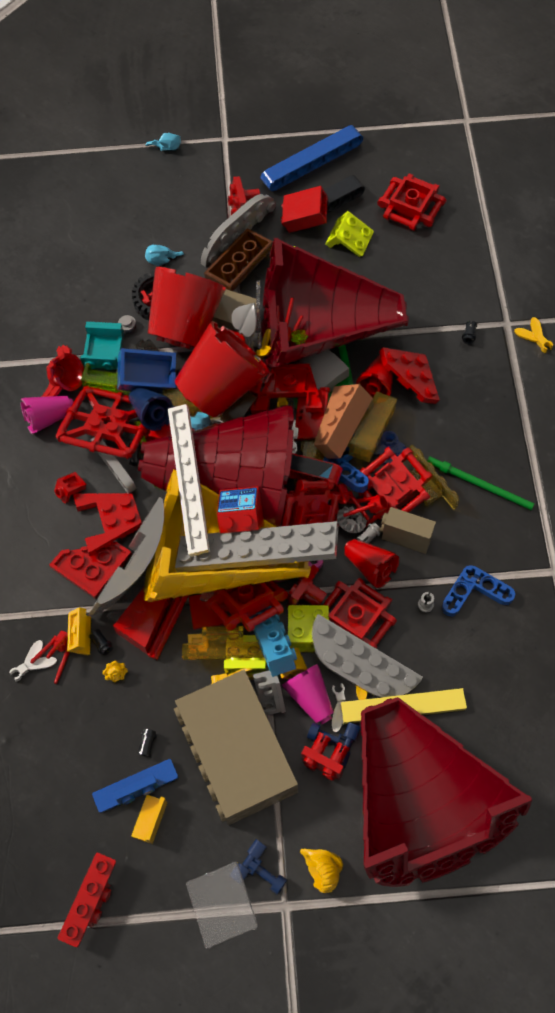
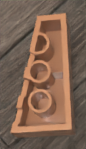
[314,384,373,459]

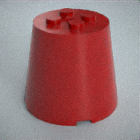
[148,267,226,349]
[175,321,270,418]

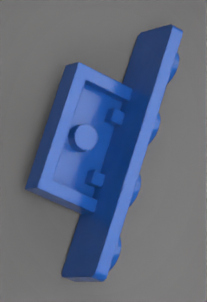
[92,759,178,813]

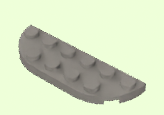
[201,194,276,267]
[312,614,423,697]

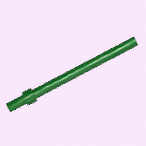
[427,456,535,510]

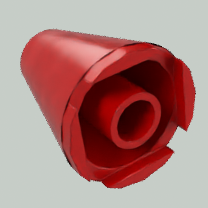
[356,354,393,403]
[344,539,400,588]

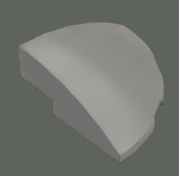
[298,350,349,394]

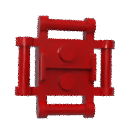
[377,173,446,231]
[358,446,433,520]
[280,478,341,527]
[323,578,397,649]
[206,581,288,632]

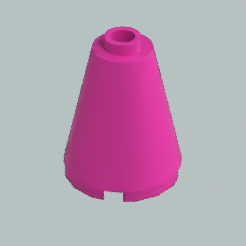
[21,396,73,434]
[282,664,334,725]

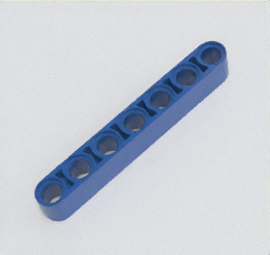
[260,125,364,191]

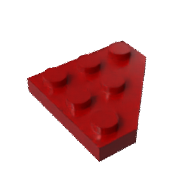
[379,347,440,404]
[49,541,132,599]

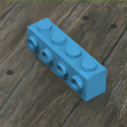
[249,606,297,677]

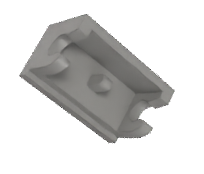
[253,670,286,715]

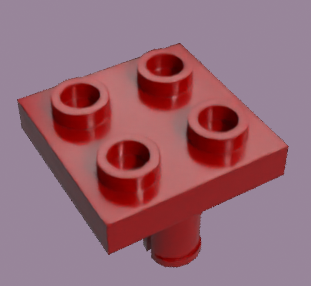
[228,176,260,215]
[286,565,327,607]
[301,732,350,781]

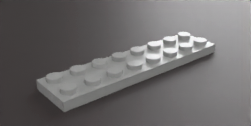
[175,521,339,573]

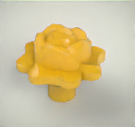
[102,661,128,682]

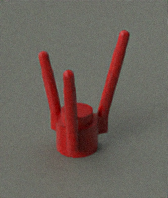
[276,298,303,343]
[333,484,370,526]
[343,494,388,528]
[30,631,70,684]

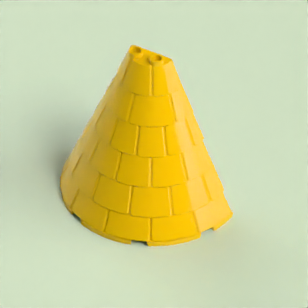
[144,469,311,602]

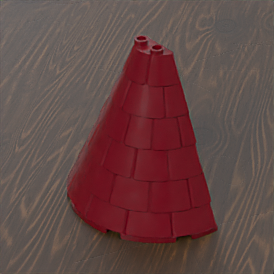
[262,238,409,368]
[138,405,294,527]
[361,697,532,887]

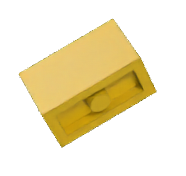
[67,607,91,655]
[131,795,167,844]

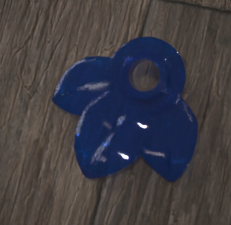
[369,431,406,465]

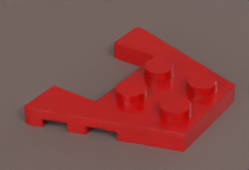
[251,363,323,415]
[73,493,142,556]

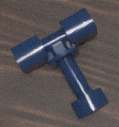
[307,722,361,768]
[230,839,287,895]

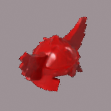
[41,345,85,397]

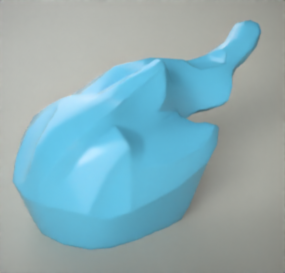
[145,133,181,151]
[145,244,184,266]
[190,412,211,430]

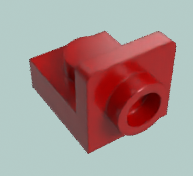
[54,472,87,504]

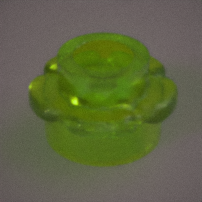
[291,330,308,345]

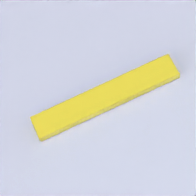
[340,688,467,724]

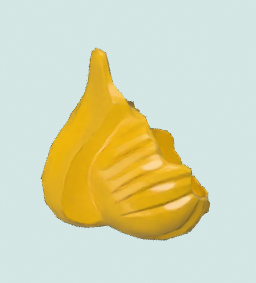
[300,848,343,893]

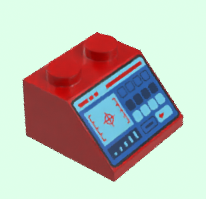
[217,486,264,533]

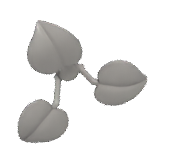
[232,303,265,386]

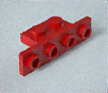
[58,853,116,948]

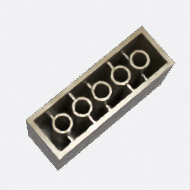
[174,669,298,826]

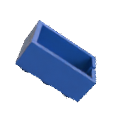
[117,348,176,394]

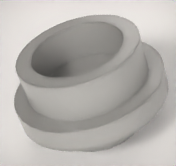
[118,315,136,333]

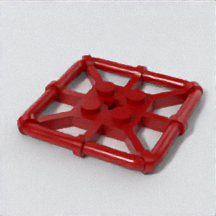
[56,386,148,459]

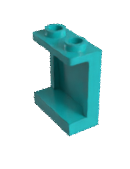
[80,322,124,370]

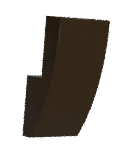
[220,391,258,422]

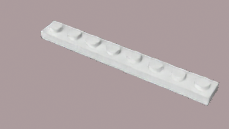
[168,404,210,557]

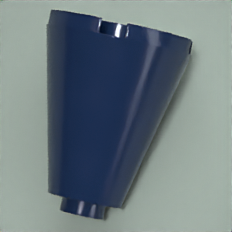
[129,387,174,431]

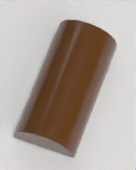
[204,228,273,291]

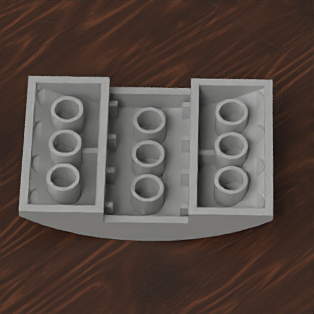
[89,497,164,616]

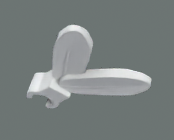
[9,640,57,682]
[331,683,361,732]

